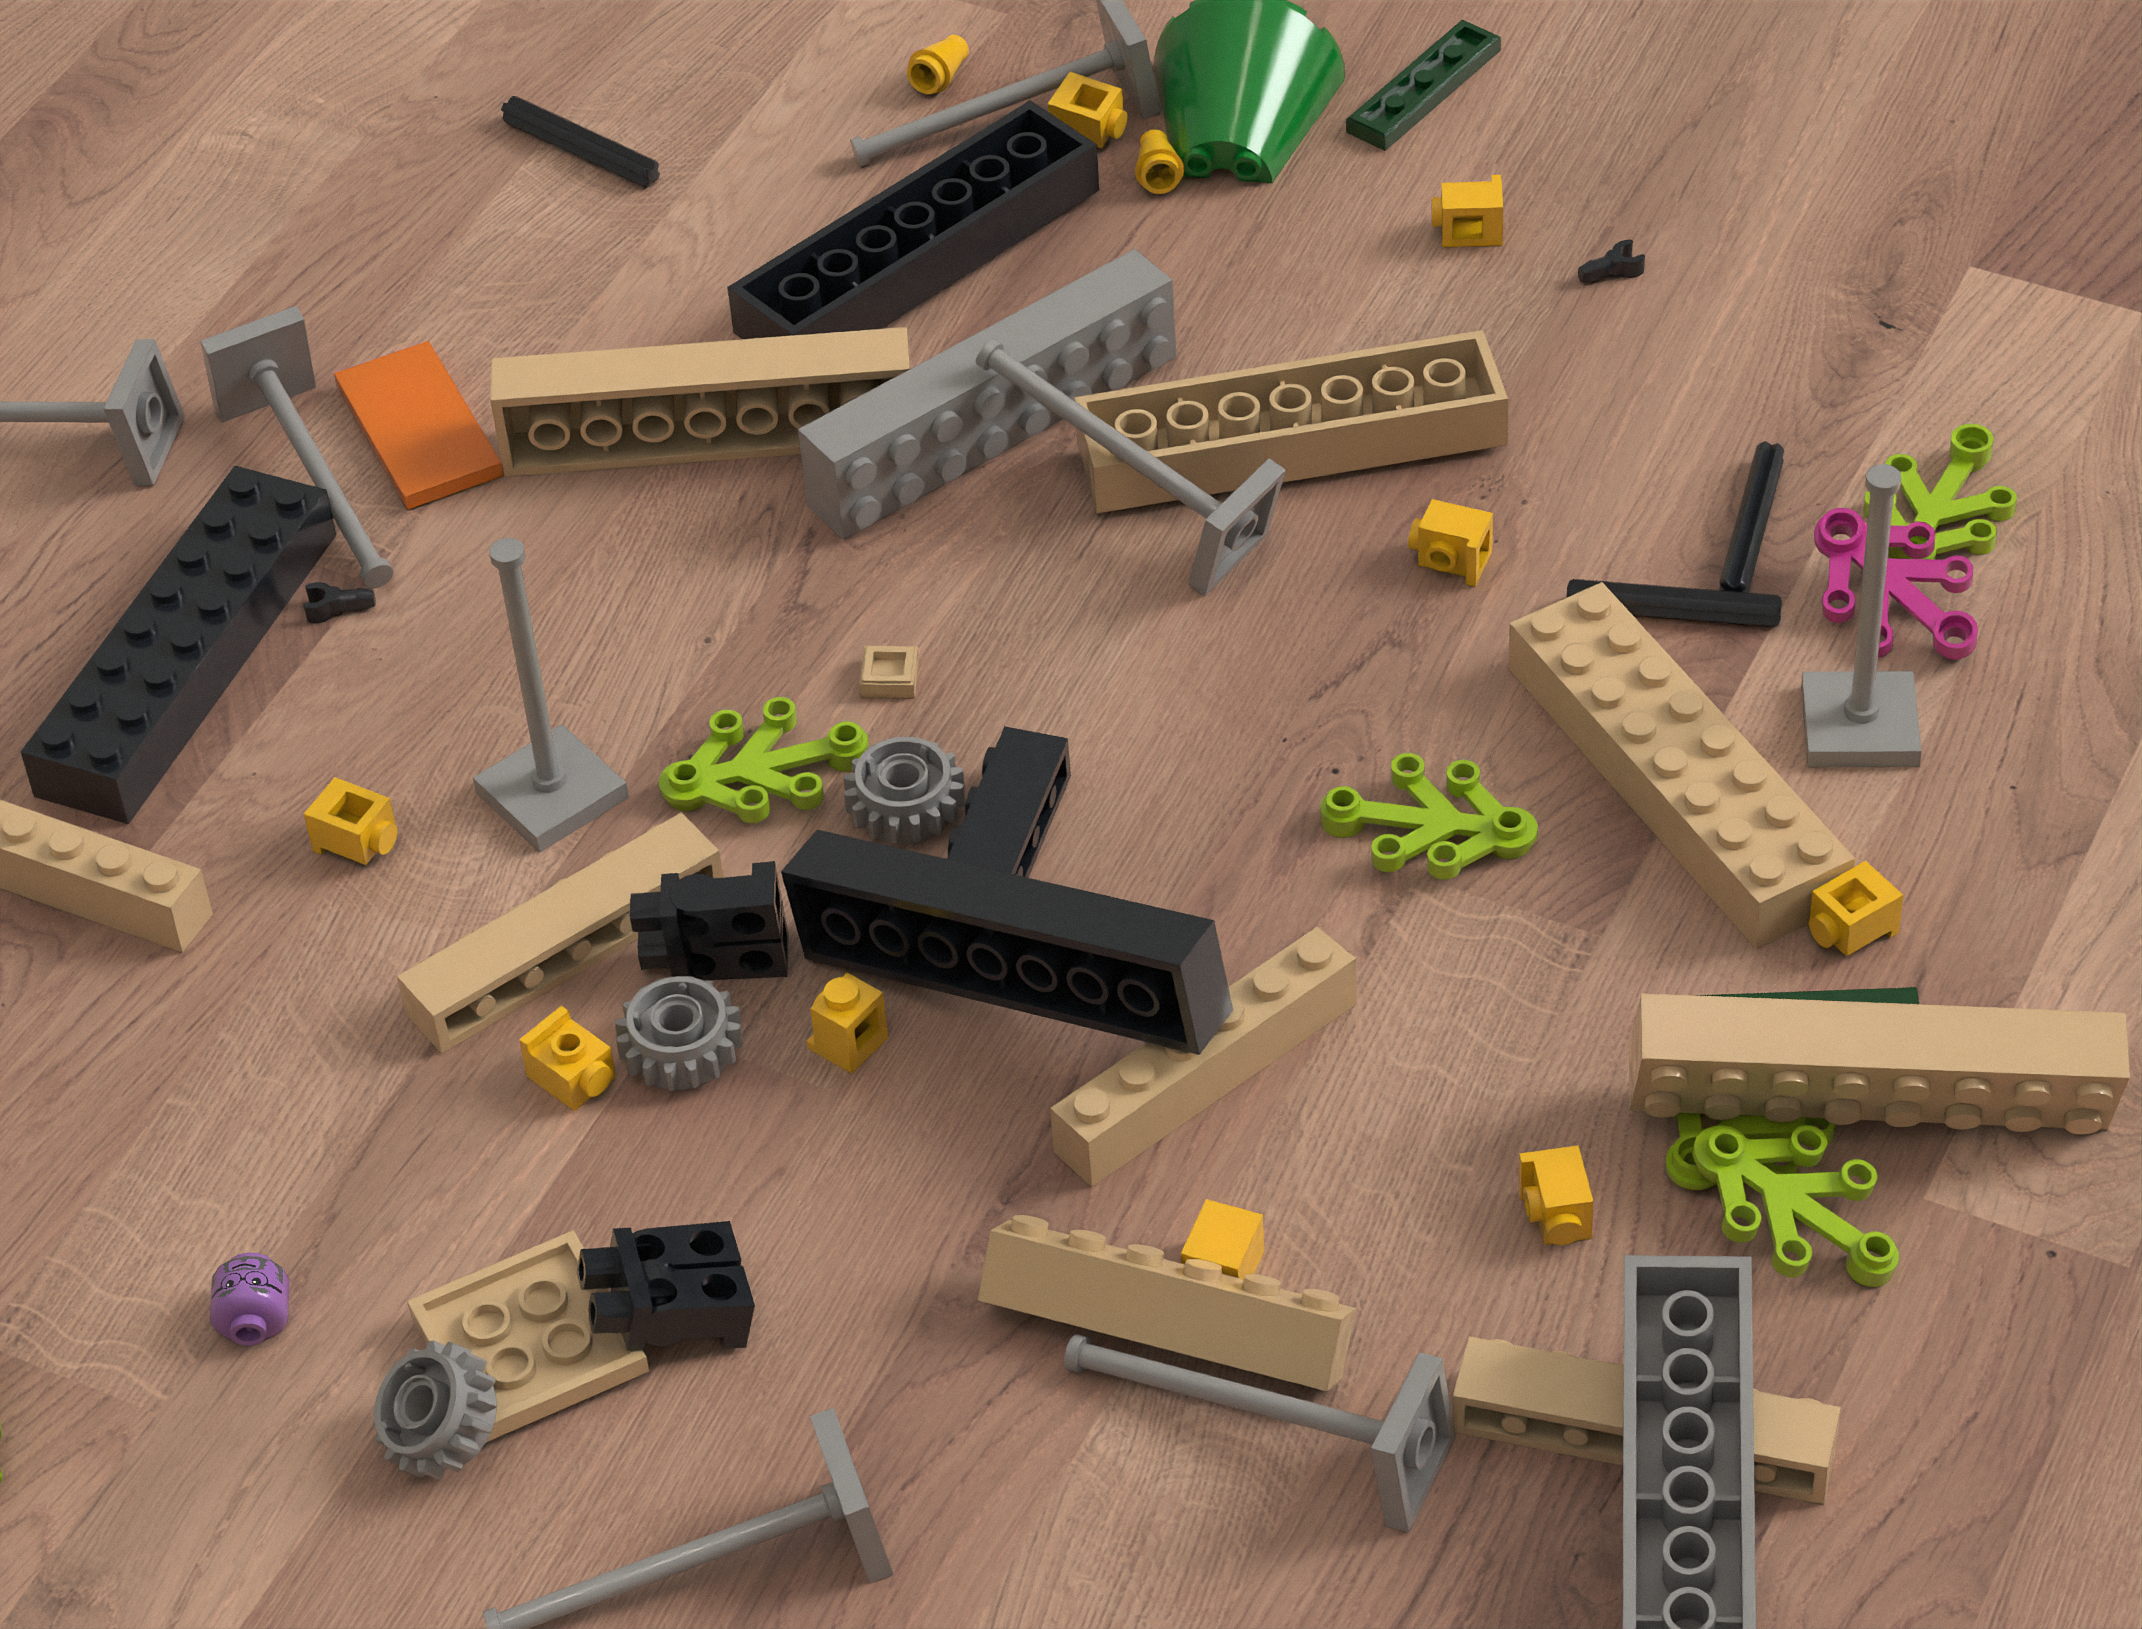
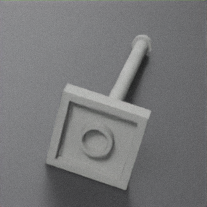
[850,0,1161,167]
[200,306,394,588]
[975,338,1286,596]
[0,339,185,486]
[1801,464,1921,767]
[473,538,629,853]
[1064,1334,1456,1532]
[483,1408,893,1629]

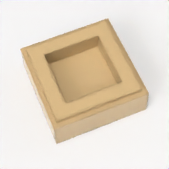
[859,646,919,698]

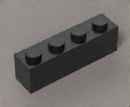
[947,726,1071,878]

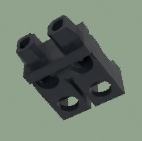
[630,861,789,980]
[577,1221,755,1351]

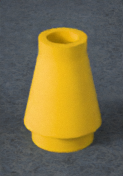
[907,34,969,94]
[1135,130,1184,194]

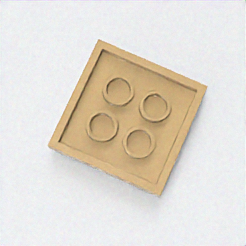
[407,1230,649,1443]

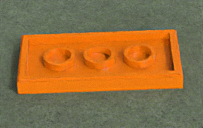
[334,340,504,510]

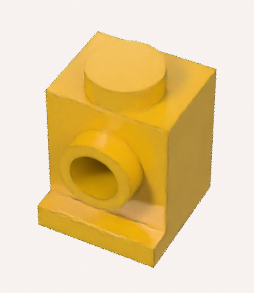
[1048,72,1127,148]
[1431,175,1503,247]
[1408,499,1493,587]
[304,777,398,865]
[1809,860,1903,956]
[806,972,888,1074]
[519,1005,616,1111]
[1518,1145,1593,1245]

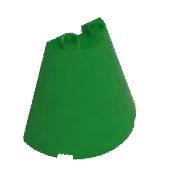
[1154,0,1346,183]

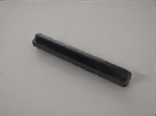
[501,96,660,187]
[1719,441,1784,592]
[1566,579,1782,627]

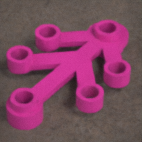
[1814,508,1978,660]

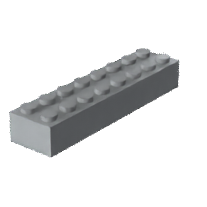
[798,249,1176,540]
[1623,1255,1756,1629]

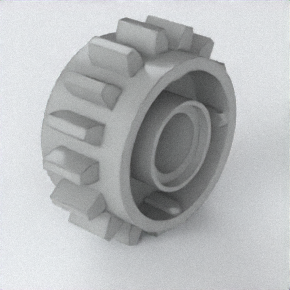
[843,737,965,844]
[615,976,743,1091]
[374,1340,497,1479]

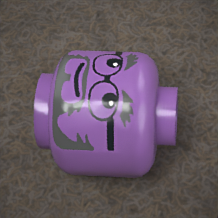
[210,1253,290,1346]

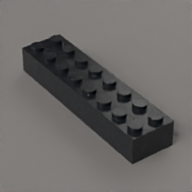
[727,100,1100,339]
[21,466,337,824]
[781,830,1233,1055]

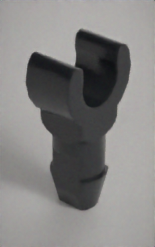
[1578,240,1645,282]
[303,582,376,623]

